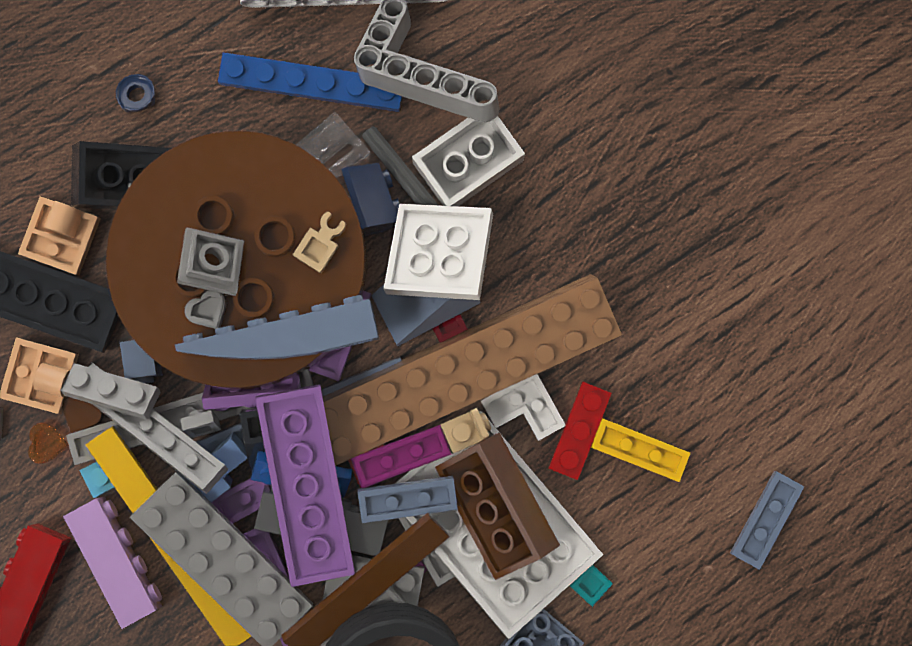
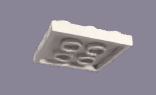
[384,204,493,300]

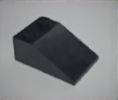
[71,141,172,209]

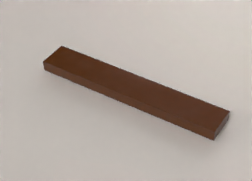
[281,513,449,646]

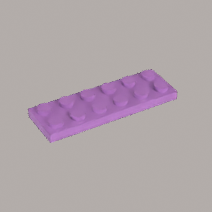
[255,384,355,587]

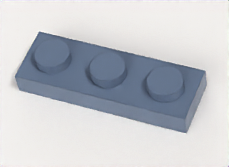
[730,471,804,570]
[358,476,458,523]

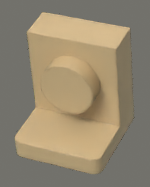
[440,408,491,454]

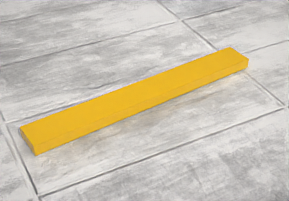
[85,426,251,646]

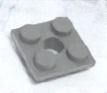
[177,227,244,296]

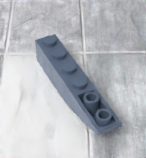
[175,295,380,360]

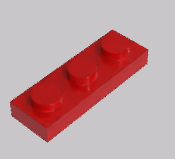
[548,382,612,480]

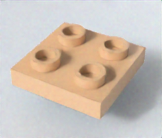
[18,196,101,276]
[0,338,79,414]

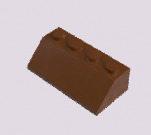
[435,433,560,580]

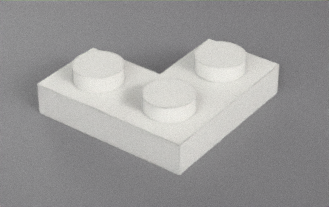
[481,374,566,441]

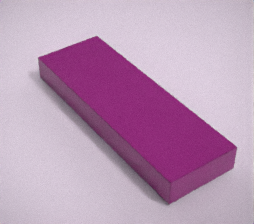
[351,425,451,488]

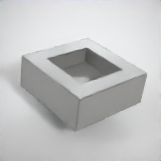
[180,409,221,438]

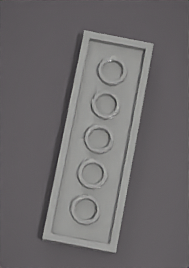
[130,471,313,646]

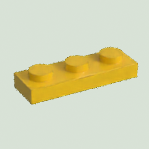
[591,418,690,482]

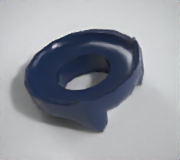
[116,74,155,113]

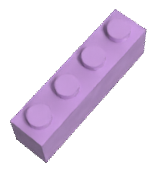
[63,496,162,629]

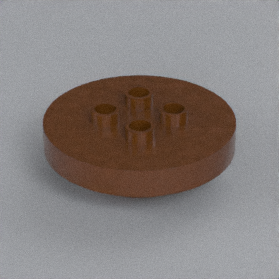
[106,131,367,388]

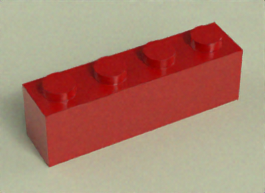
[0,523,71,646]

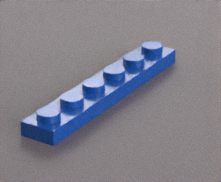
[218,52,402,112]

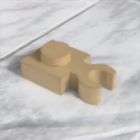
[293,212,346,273]

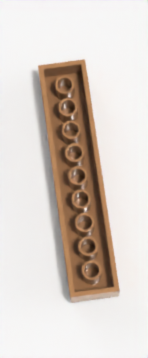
[323,274,622,466]

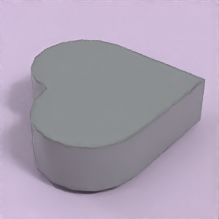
[185,290,227,329]

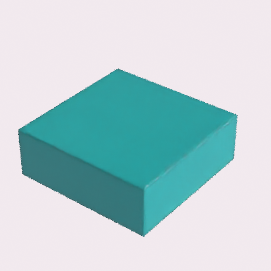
[569,565,613,607]

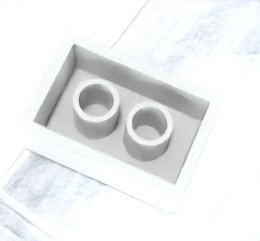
[412,116,525,207]

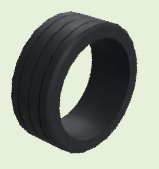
[326,602,459,646]

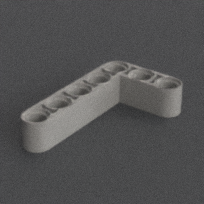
[354,0,500,122]

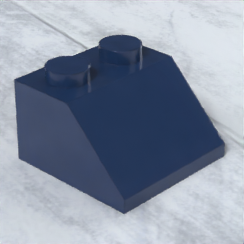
[341,163,400,237]

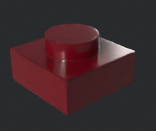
[432,314,468,343]

